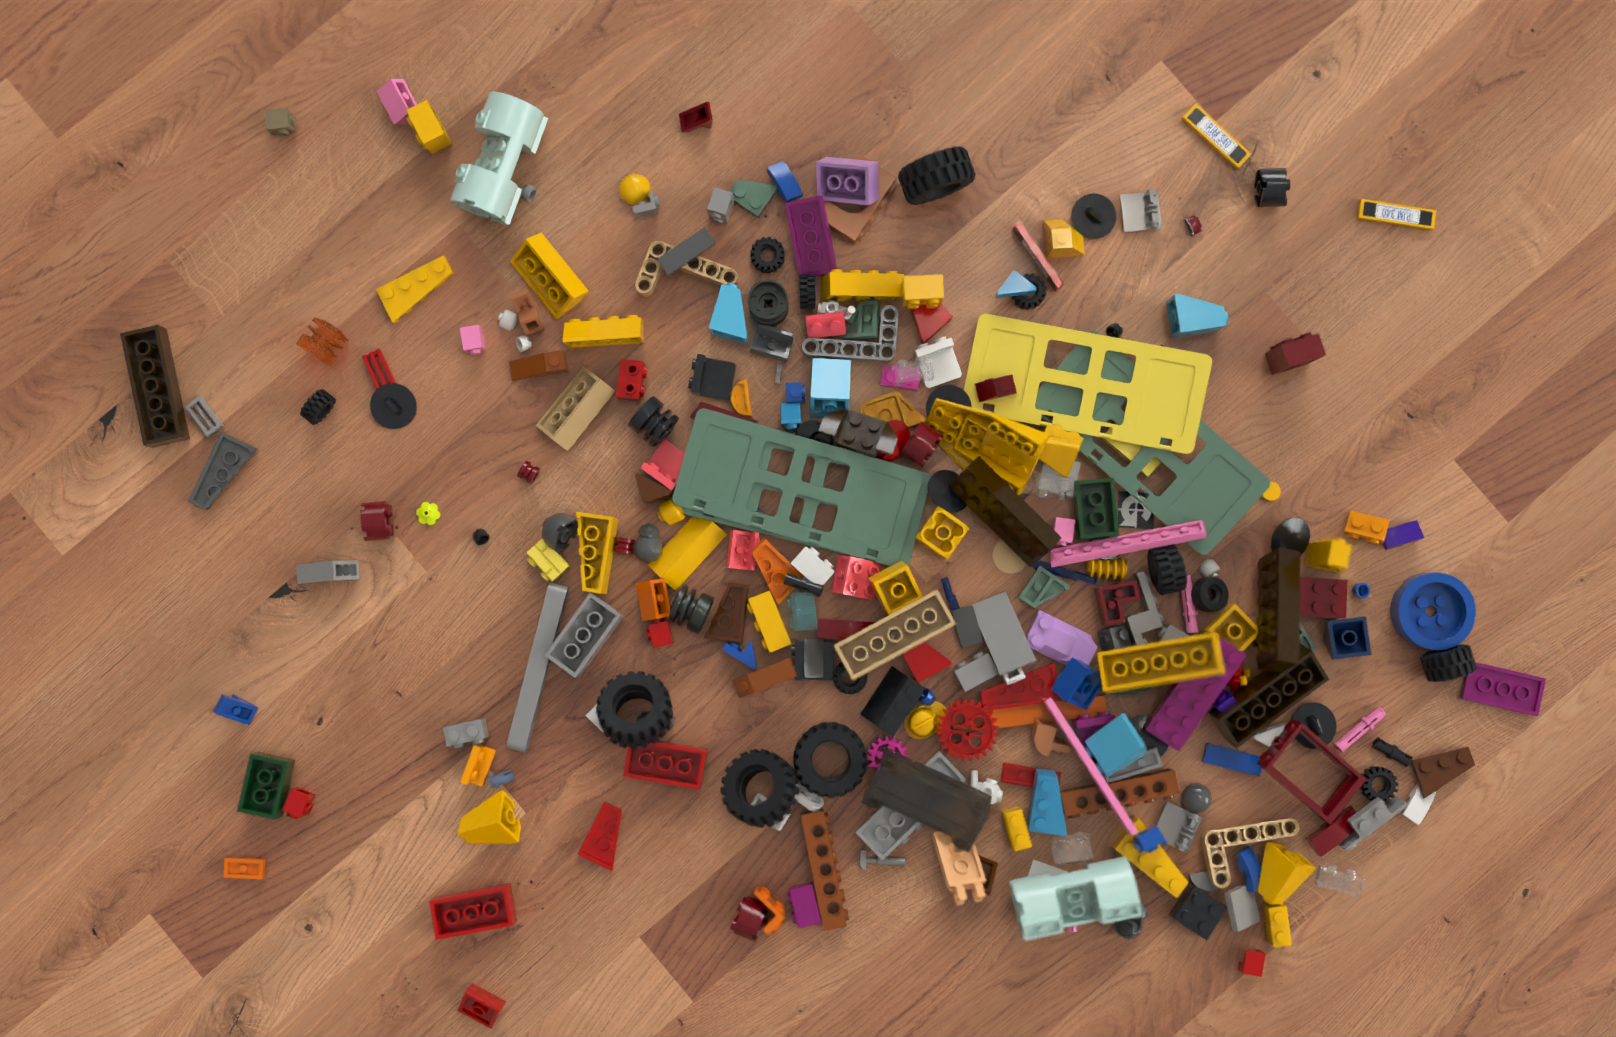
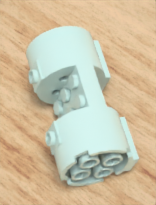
[450,91,548,225]
[1009,856,1142,941]

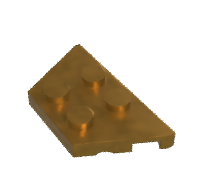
[860,391,926,428]

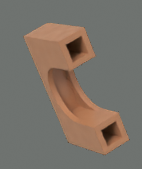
[824,153,897,244]

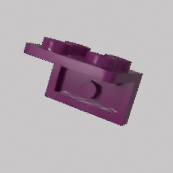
[1073,711,1116,751]

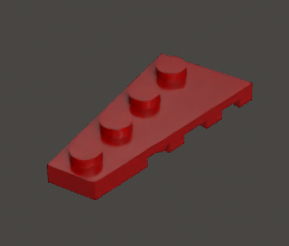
[980,662,1060,711]

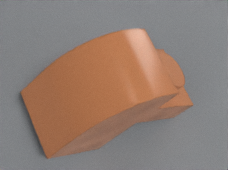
[509,288,544,335]
[1031,718,1071,757]

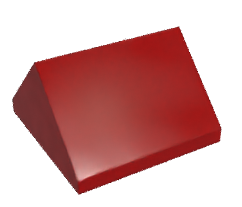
[457,983,506,1029]

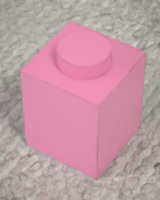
[460,325,486,355]
[1052,517,1075,546]

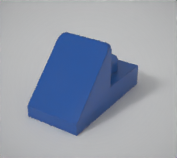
[722,640,757,670]
[213,694,258,725]

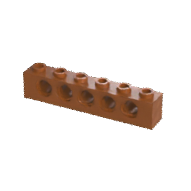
[1060,768,1180,818]
[801,809,849,931]

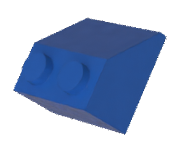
[1051,657,1102,710]

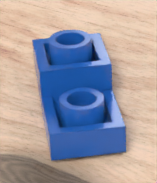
[767,161,803,202]
[1237,846,1261,892]

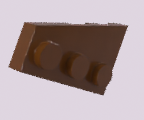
[704,583,749,642]
[1411,747,1475,799]

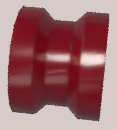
[517,461,540,485]
[613,537,635,555]

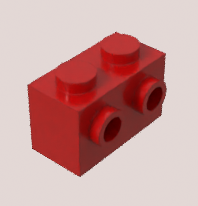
[616,359,648,402]

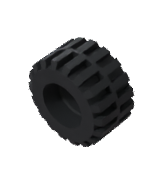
[1147,544,1187,595]
[1420,644,1477,682]

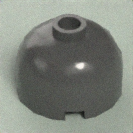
[542,513,578,552]

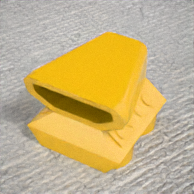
[1039,424,1084,478]
[916,506,969,560]

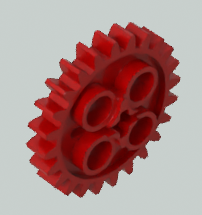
[936,698,999,762]

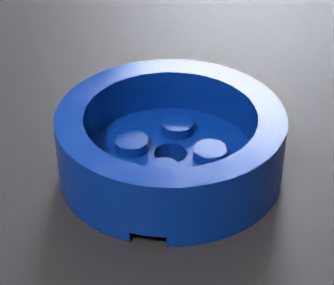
[1390,573,1476,650]

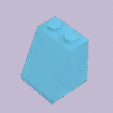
[709,283,748,345]
[1166,294,1228,339]
[810,357,851,418]
[1085,713,1147,778]

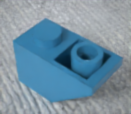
[781,402,801,431]

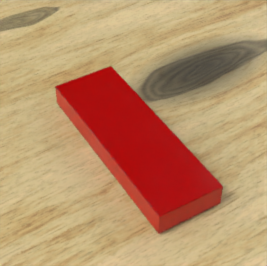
[1000,762,1061,787]

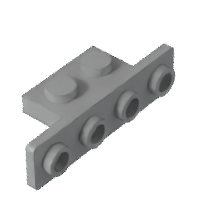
[1338,796,1407,851]

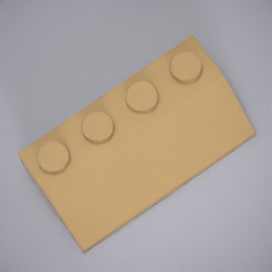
[536,366,615,451]

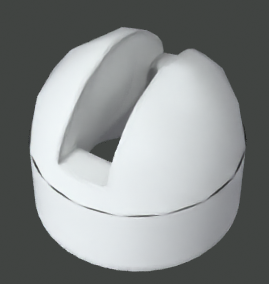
[516,336,532,352]

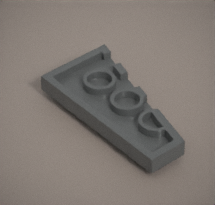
[188,432,258,510]

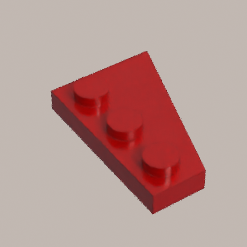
[578,801,622,871]

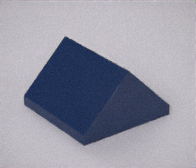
[1323,616,1372,659]

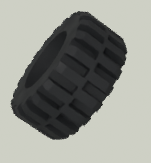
[898,146,976,205]
[596,671,673,749]
[793,722,867,798]
[720,749,799,828]

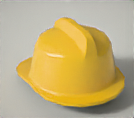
[904,701,947,739]

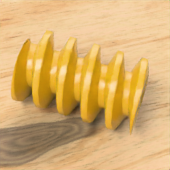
[1086,557,1128,582]

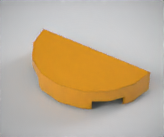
[731,379,752,417]

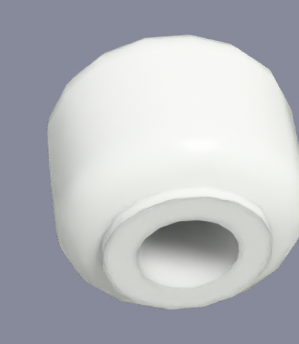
[497,310,518,331]
[1199,559,1220,578]

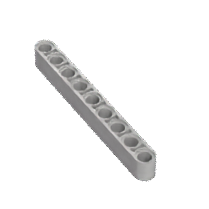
[506,582,569,753]

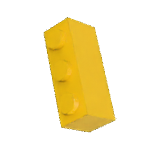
[746,590,792,653]

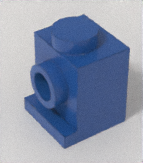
[786,382,806,404]
[1132,825,1167,853]

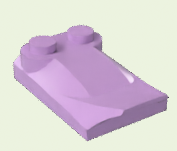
[1026,610,1098,666]

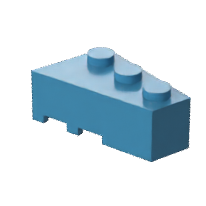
[1026,768,1067,836]

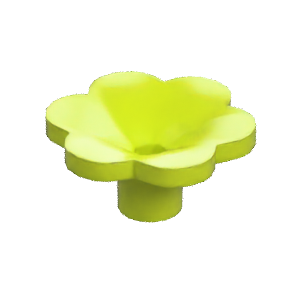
[416,502,441,525]

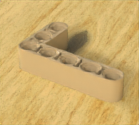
[635,241,738,297]
[1201,818,1299,888]

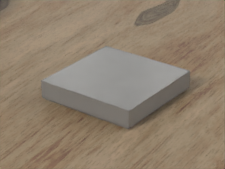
[1224,883,1260,932]

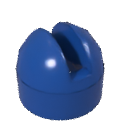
[1352,583,1370,598]
[918,688,935,705]

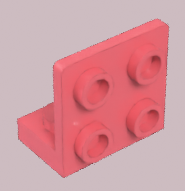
[641,439,685,492]
[831,554,882,600]

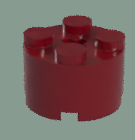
[901,422,944,468]
[360,501,394,541]
[730,896,768,942]

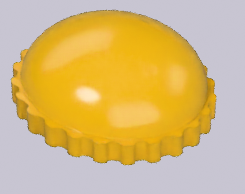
[619,173,651,206]

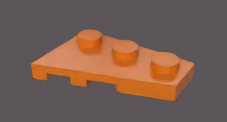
[751,538,804,605]

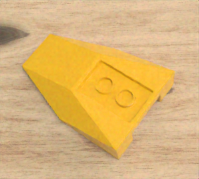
[926,398,1050,496]

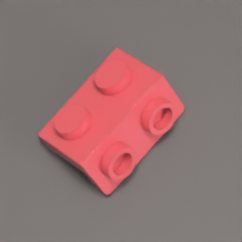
[805,311,846,338]
[726,530,760,571]

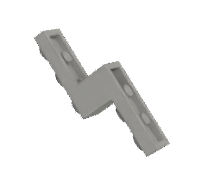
[1124,571,1163,646]

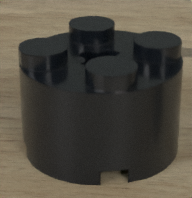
[1254,168,1290,207]

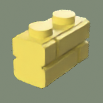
[526,538,571,582]

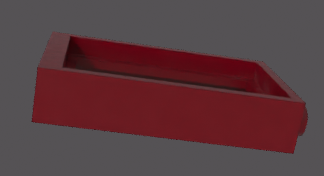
[1257,719,1367,825]

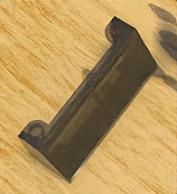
[861,747,992,852]

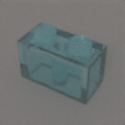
[787,592,818,631]

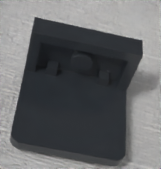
[688,354,736,400]
[791,640,834,680]

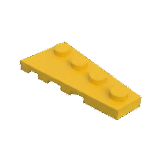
[376,255,454,324]

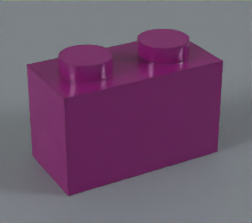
[787,881,821,928]

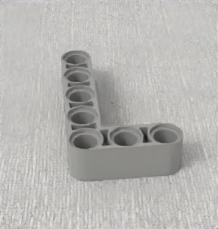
[802,305,898,363]

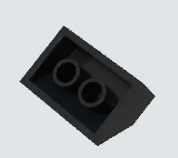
[860,666,925,737]

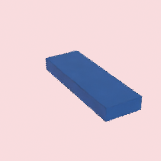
[1202,743,1262,776]

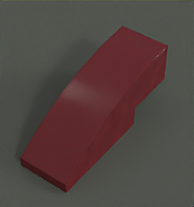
[817,618,876,640]
[1305,805,1357,857]

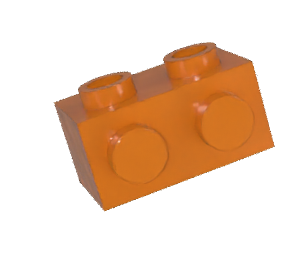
[636,578,670,621]

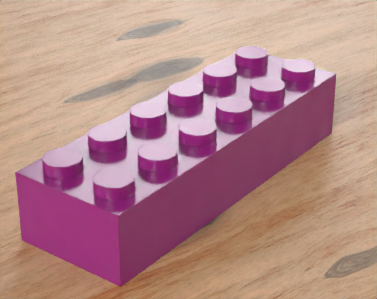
[1143,631,1247,752]

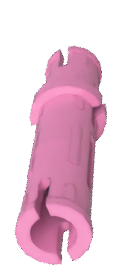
[1181,575,1199,633]
[1334,706,1387,753]

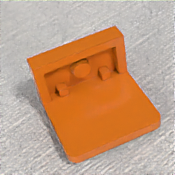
[754,885,786,935]

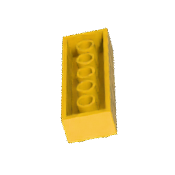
[1097,632,1226,694]

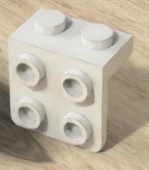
[914,336,962,388]

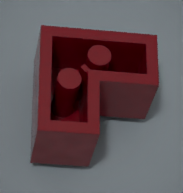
[1094,580,1140,626]

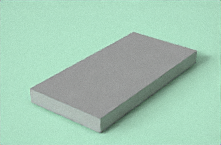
[973,591,1036,676]

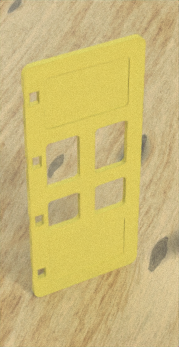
[964,314,1212,454]

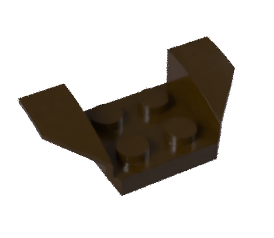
[818,409,898,458]

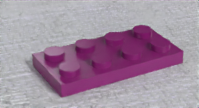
[784,195,837,277]
[1460,662,1546,716]

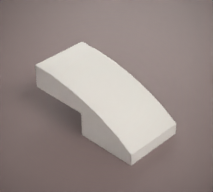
[1400,782,1436,825]

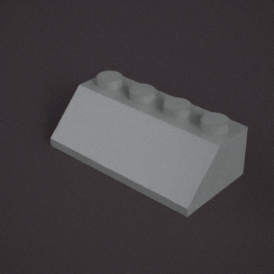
[544,592,625,678]

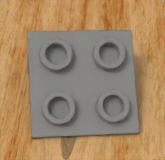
[1120,189,1162,232]
[1156,802,1202,853]

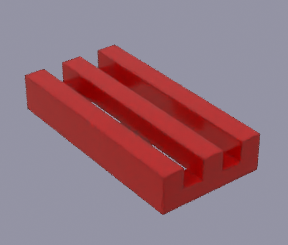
[362,348,396,389]

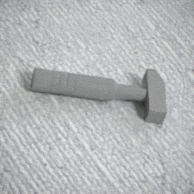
[860,850,905,870]

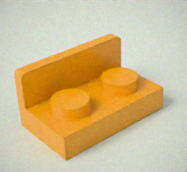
[1344,510,1390,545]
[460,744,496,786]

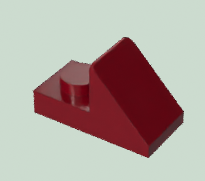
[679,102,713,133]
[975,374,1017,403]

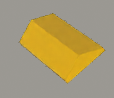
[648,513,727,591]

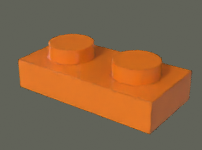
[223,857,266,880]

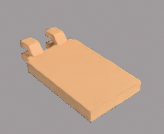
[932,827,986,905]

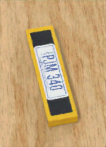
[1182,103,1251,169]
[1357,199,1437,230]

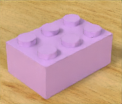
[816,157,879,205]

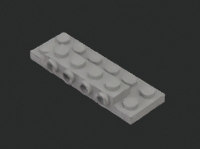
[855,751,966,861]

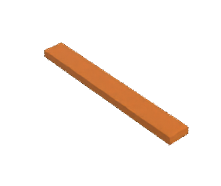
[953,695,1106,734]

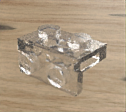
[1050,831,1094,866]

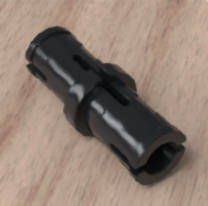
[783,573,824,597]
[1372,737,1413,767]

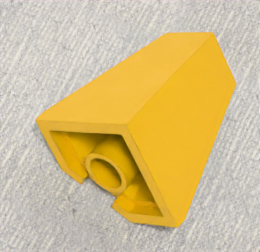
[1043,219,1085,258]
[458,790,521,844]
[1258,842,1316,905]

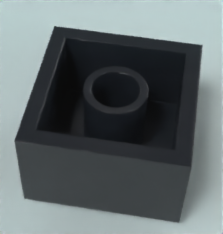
[1169,882,1227,940]

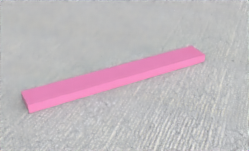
[1049,520,1207,567]
[1043,697,1138,836]

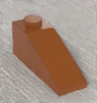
[509,350,569,381]
[732,658,797,698]

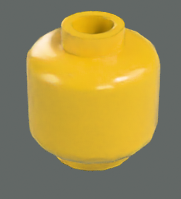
[657,498,686,525]

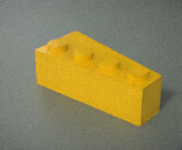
[820,269,904,302]
[576,512,619,594]
[1303,538,1352,574]
[1111,815,1188,898]

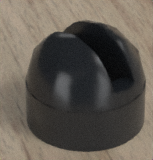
[1106,323,1123,338]
[472,529,490,545]

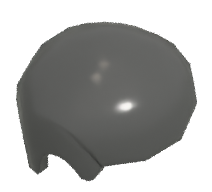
[1181,783,1212,813]

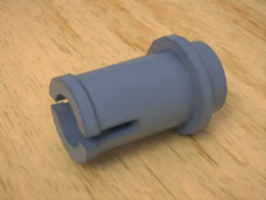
[489,769,515,788]

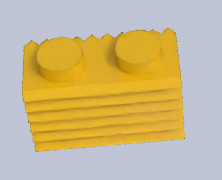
[1001,806,1032,852]
[1262,903,1292,947]

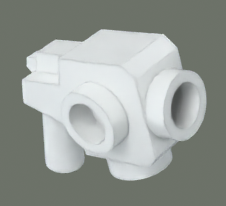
[817,300,855,321]
[967,770,1004,804]

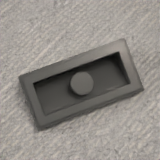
[951,605,983,648]
[804,639,823,678]

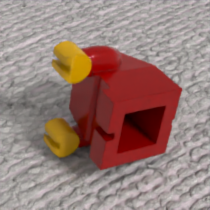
[1226,661,1251,692]

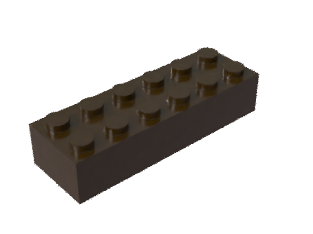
[120,325,190,448]
[948,456,1062,567]
[1256,547,1300,673]
[1208,643,1330,749]

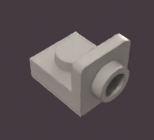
[632,191,660,218]

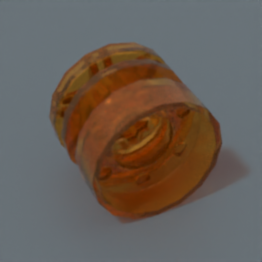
[296,316,349,366]

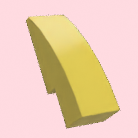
[1103,423,1161,478]

